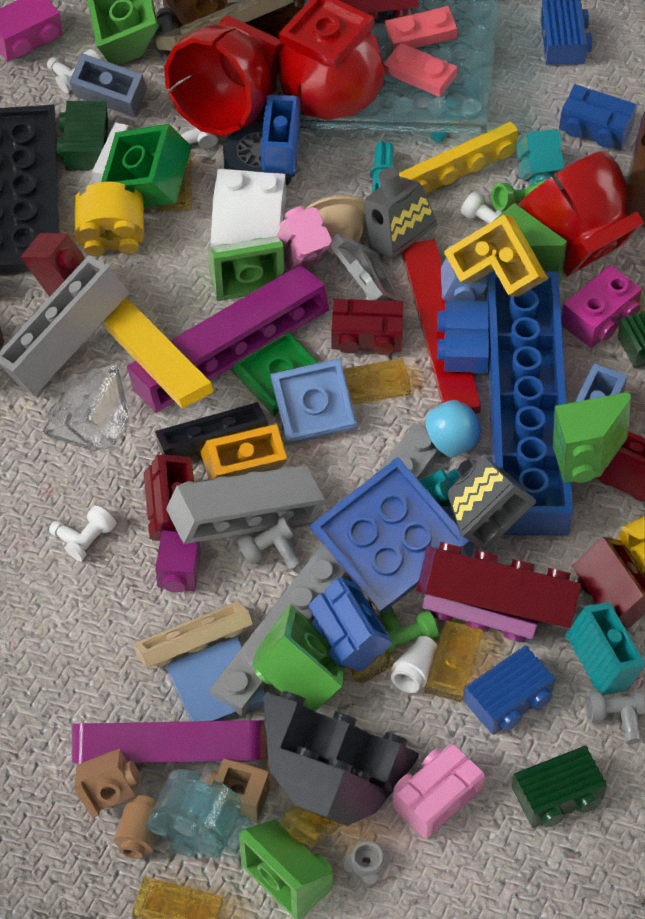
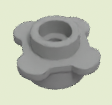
[343,838,391,885]

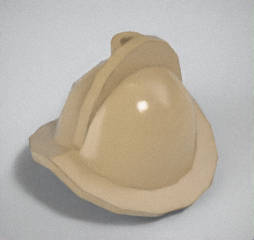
[305,195,366,255]

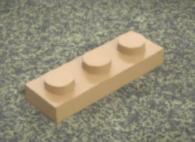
[133,601,253,668]

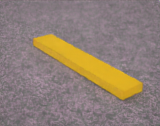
[101,297,214,409]

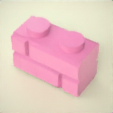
[276,206,332,271]
[393,744,485,839]

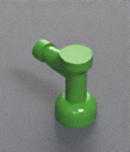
[491,179,547,211]
[377,607,439,653]

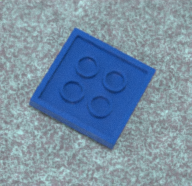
[310,457,470,615]

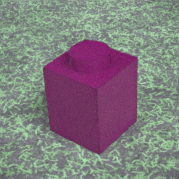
[155,530,201,593]

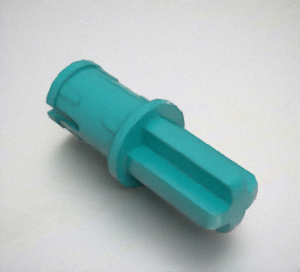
[370,141,394,193]

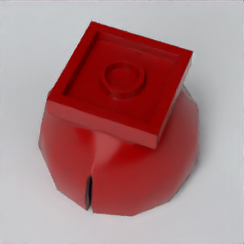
[277,0,385,120]
[164,15,283,136]
[518,151,644,277]

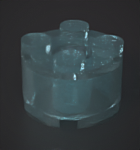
[146,770,242,858]

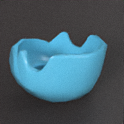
[426,400,481,457]

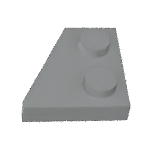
[330,233,402,301]

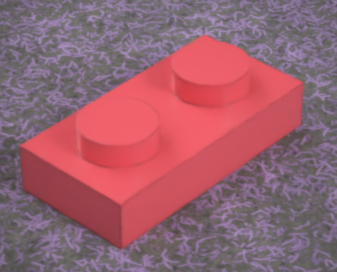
[385,6,458,51]
[384,43,457,97]

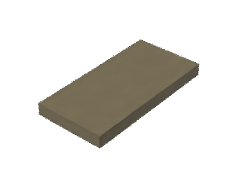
[154,0,294,51]

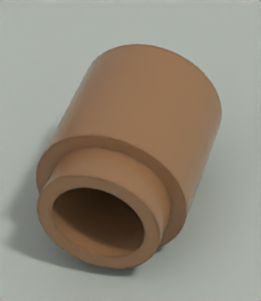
[114,795,164,859]

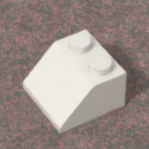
[211,169,286,247]

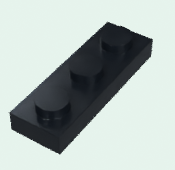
[155,402,269,457]

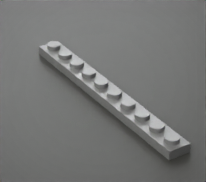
[209,423,441,716]

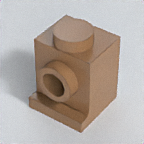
[74,748,140,818]
[206,758,270,823]

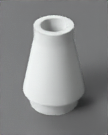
[391,636,438,693]

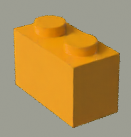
[201,424,287,480]

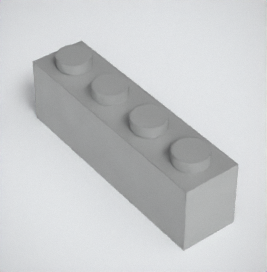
[0,255,130,396]
[166,465,325,544]

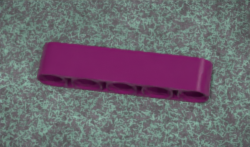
[71,720,266,764]

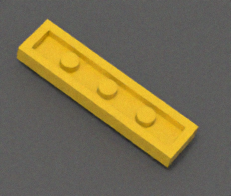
[399,121,518,194]

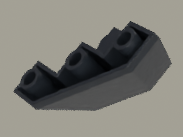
[263,691,419,826]

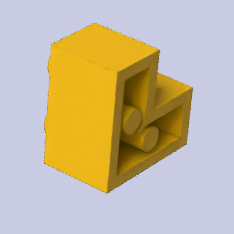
[443,214,548,297]

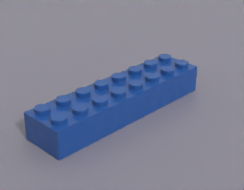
[485,271,573,536]

